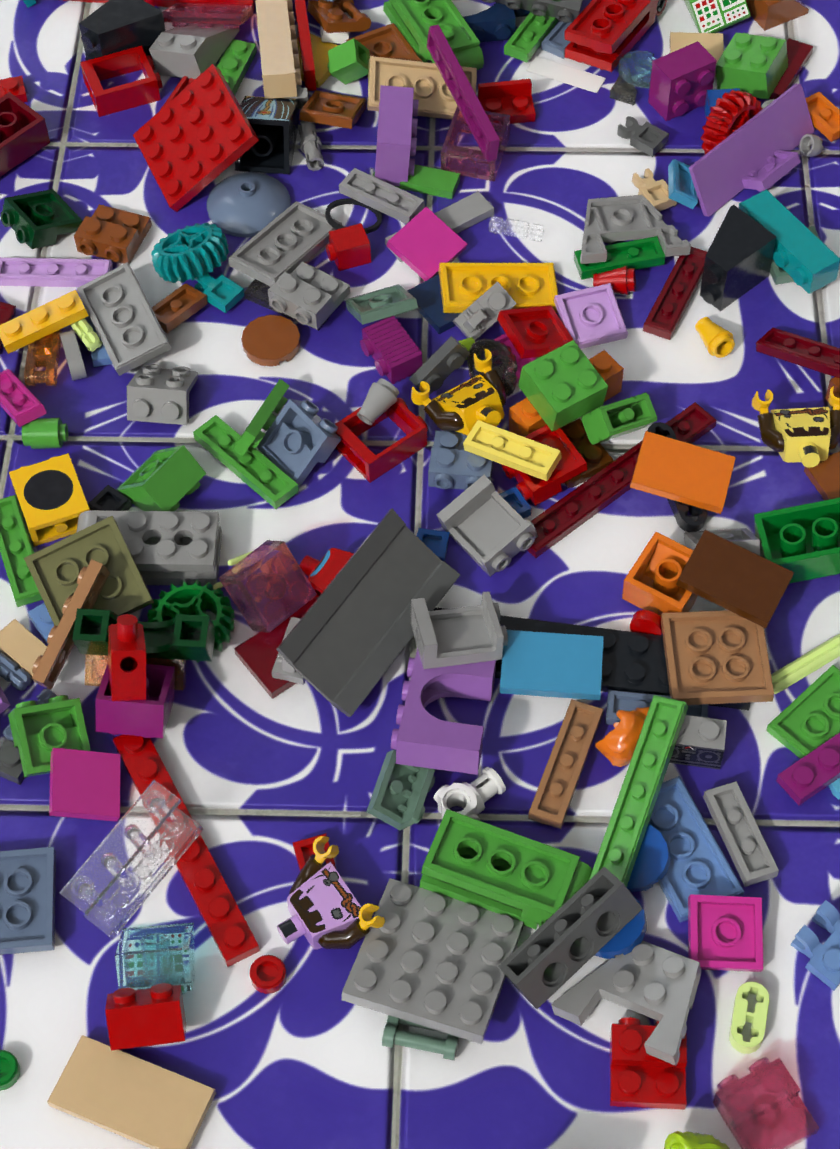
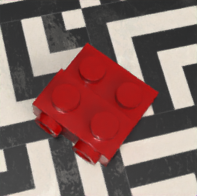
[501,425,588,506]
[610,1017,687,1110]

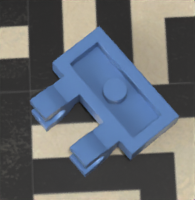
[791,900,840,991]

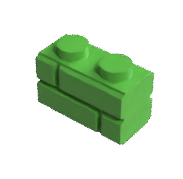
[581,393,657,445]

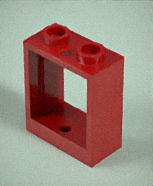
[80,46,163,117]
[335,397,428,483]

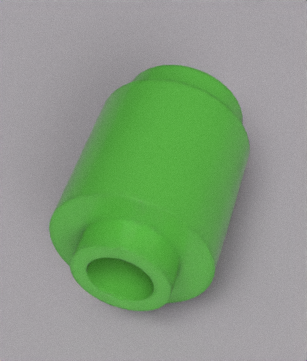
[22,418,68,449]

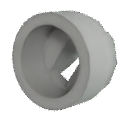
[799,134,824,157]

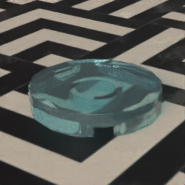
[618,50,657,89]

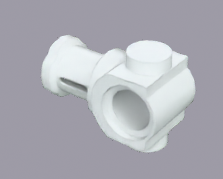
[433,767,506,821]

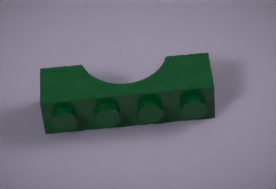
[72,608,216,662]

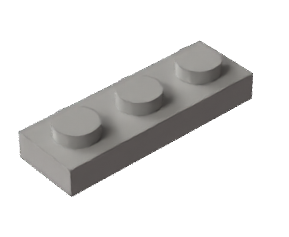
[339,168,425,224]
[703,781,779,887]

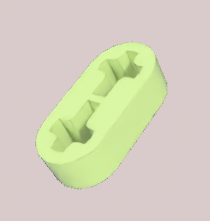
[729,982,769,1054]

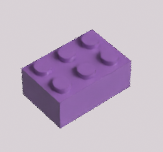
[375,85,419,186]

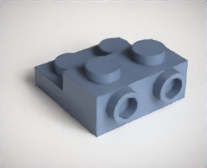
[257,399,341,486]
[428,430,494,490]

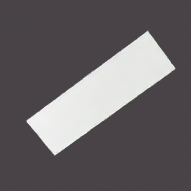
[526,56,606,93]

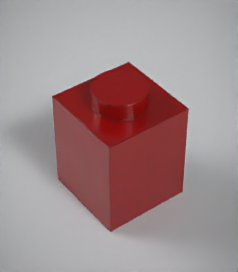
[326,223,371,271]

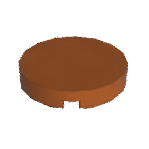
[241,315,301,366]

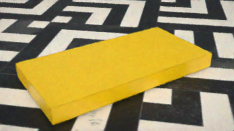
[438,263,558,313]

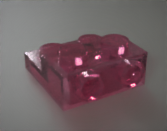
[713,1057,819,1149]

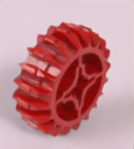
[701,90,763,154]

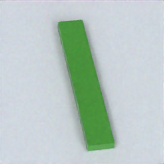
[589,695,688,887]

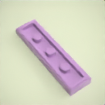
[0,257,113,287]

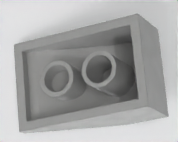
[149,21,240,79]

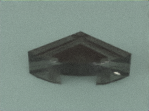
[610,74,637,105]

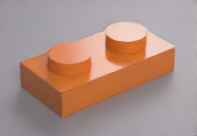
[805,92,840,142]

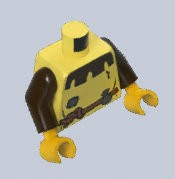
[752,386,840,468]

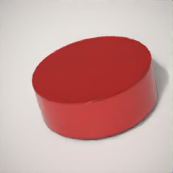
[630,610,662,635]
[250,955,287,994]

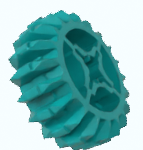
[151,223,229,283]

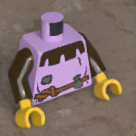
[277,836,385,950]

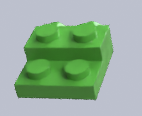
[8,695,91,778]

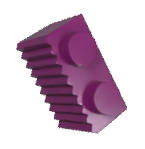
[360,316,423,384]

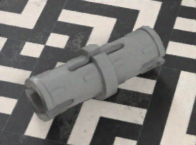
[298,121,324,171]

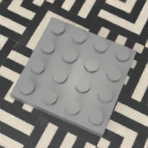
[342,878,524,1044]

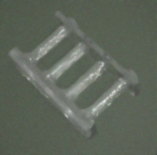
[59,780,204,940]

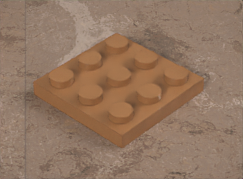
[661,610,774,705]

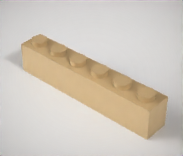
[255,0,302,99]

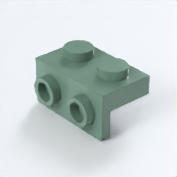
[366,749,435,830]

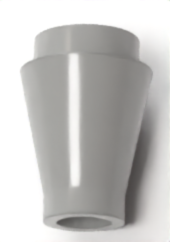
[357,378,399,425]

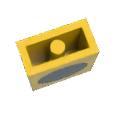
[9,453,90,547]

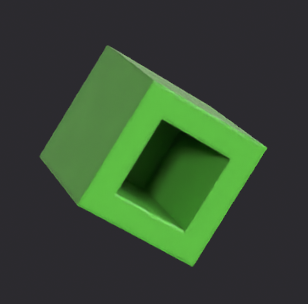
[328,38,370,85]

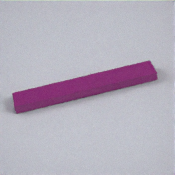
[427,24,500,161]

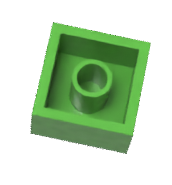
[715,32,788,100]
[518,340,608,432]

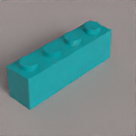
[739,189,840,294]

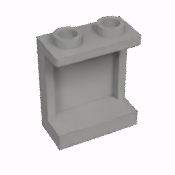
[436,475,538,577]
[411,591,508,669]

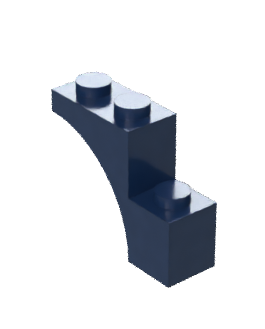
[463,3,531,43]

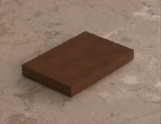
[676,530,794,628]

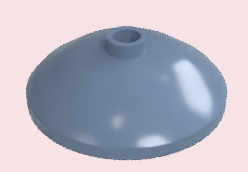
[207,172,291,238]

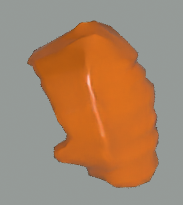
[595,707,649,767]

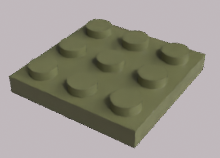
[24,516,154,626]

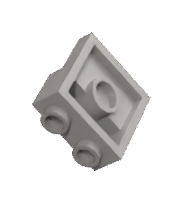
[268,261,350,330]

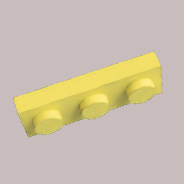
[463,420,562,481]

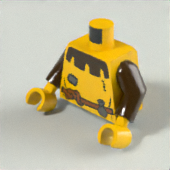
[411,349,506,436]

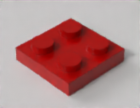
[497,305,573,359]

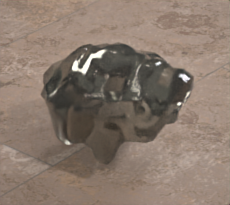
[467,338,518,397]

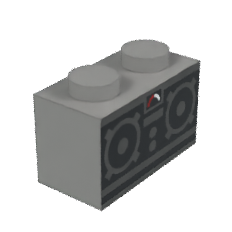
[669,715,727,770]

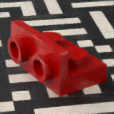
[477,79,536,126]

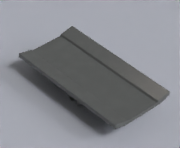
[276,508,460,717]

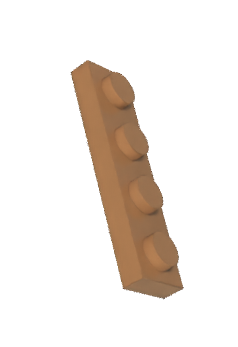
[32,559,110,690]
[528,699,603,829]

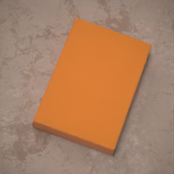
[630,431,736,514]

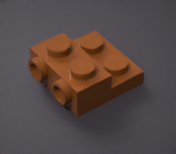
[74,204,152,264]

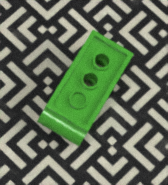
[383,0,484,70]
[419,809,592,930]

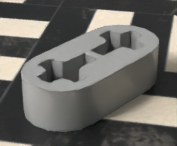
[59,330,87,381]

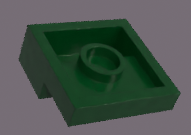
[1,189,83,249]

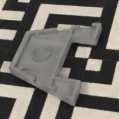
[580,195,691,264]
[551,941,702,1066]

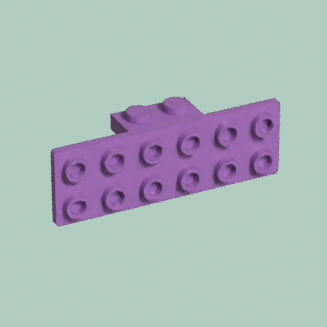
[689,84,814,217]

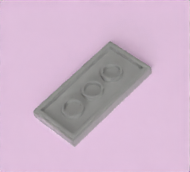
[228,201,342,287]
[77,262,172,376]

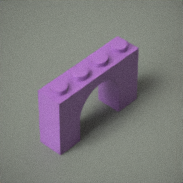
[391,648,497,775]

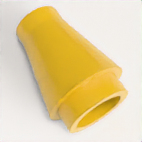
[695,317,735,358]

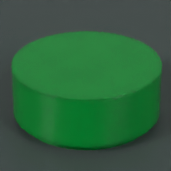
[0,1050,20,1091]

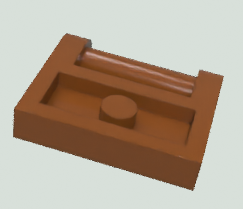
[307,0,371,33]

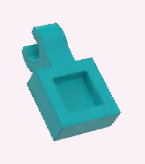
[194,273,244,313]

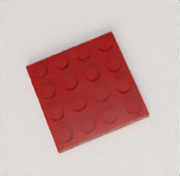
[133,64,259,212]

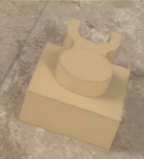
[632,168,677,212]

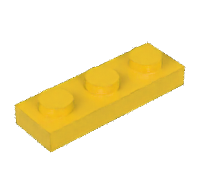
[0,290,89,354]

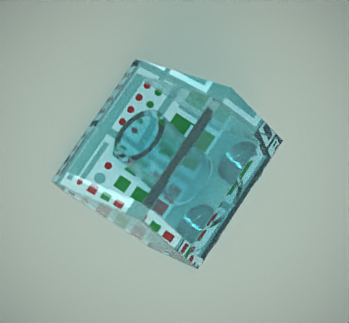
[115,923,195,995]

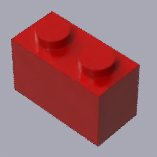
[105,983,186,1051]

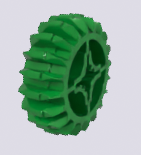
[147,579,235,663]

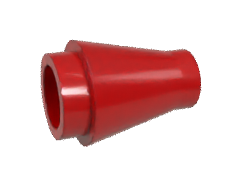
[593,266,636,295]

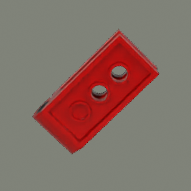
[565,0,667,72]

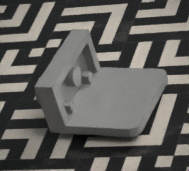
[127,364,198,425]

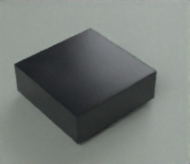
[88,485,132,511]

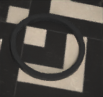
[325,198,382,234]

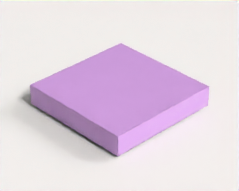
[554,283,628,349]

